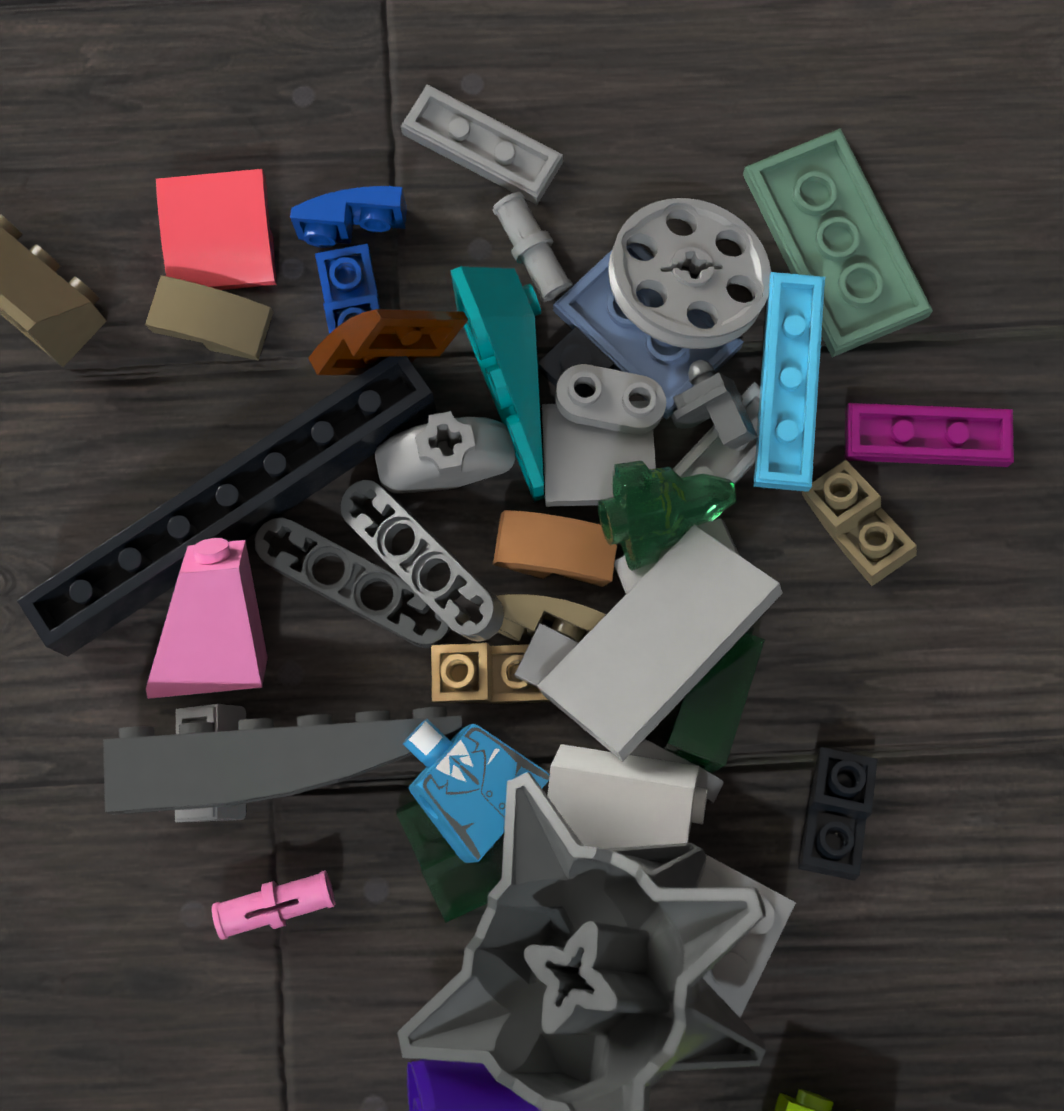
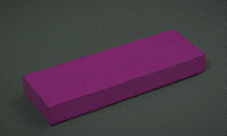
[845,403,1014,467]

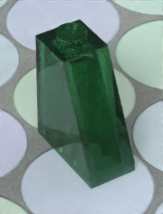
[662,626,765,773]

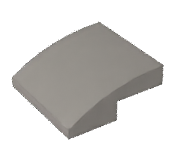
[542,401,657,507]

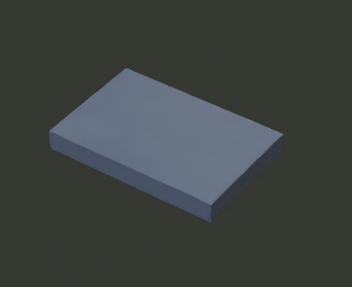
[553,243,744,420]

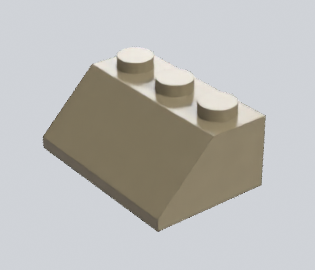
[0,214,106,367]

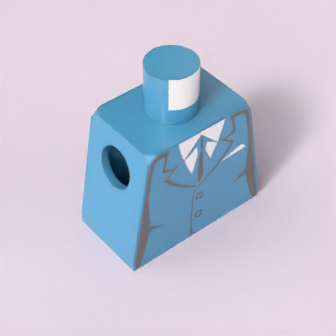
[403,718,550,863]

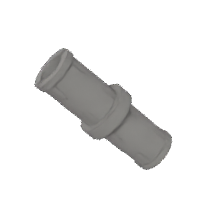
[492,192,572,302]

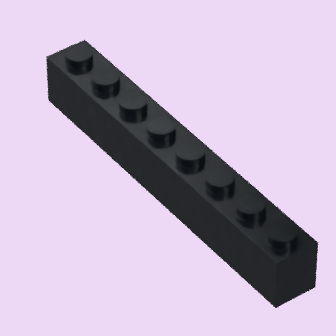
[17,356,437,657]

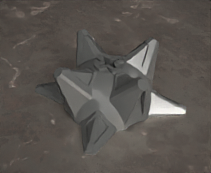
[397,772,766,1111]

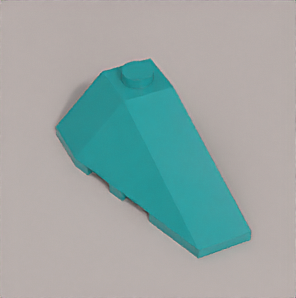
[450,266,544,502]

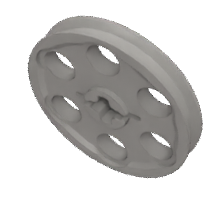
[608,198,771,349]

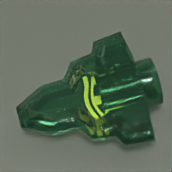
[598,461,737,571]

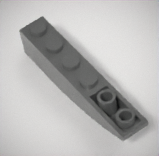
[103,707,462,815]

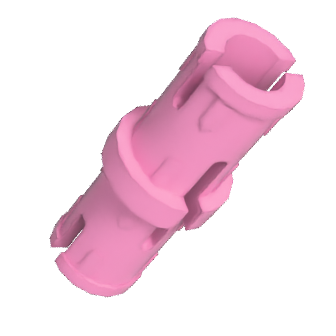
[212,870,335,940]

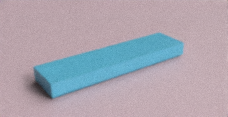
[753,272,825,492]

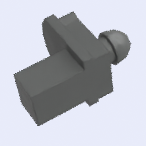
[671,360,758,450]

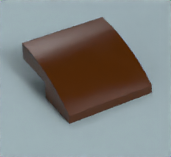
[308,309,468,375]

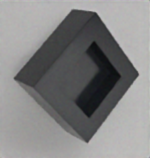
[538,327,614,397]

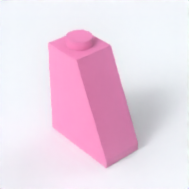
[146,538,268,699]

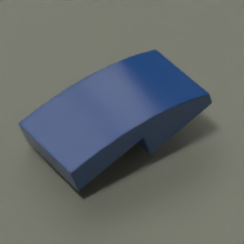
[290,186,407,248]
[315,244,381,334]

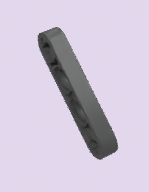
[340,480,504,642]
[255,518,451,648]

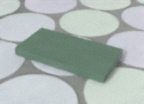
[743,128,933,357]

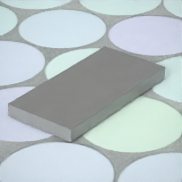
[537,525,782,761]

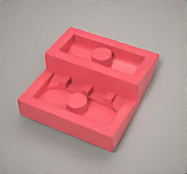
[156,169,276,290]

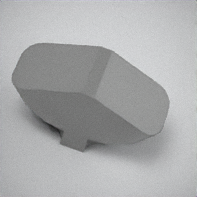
[375,411,515,494]

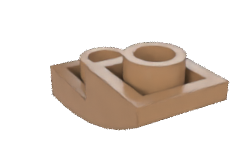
[493,510,619,587]

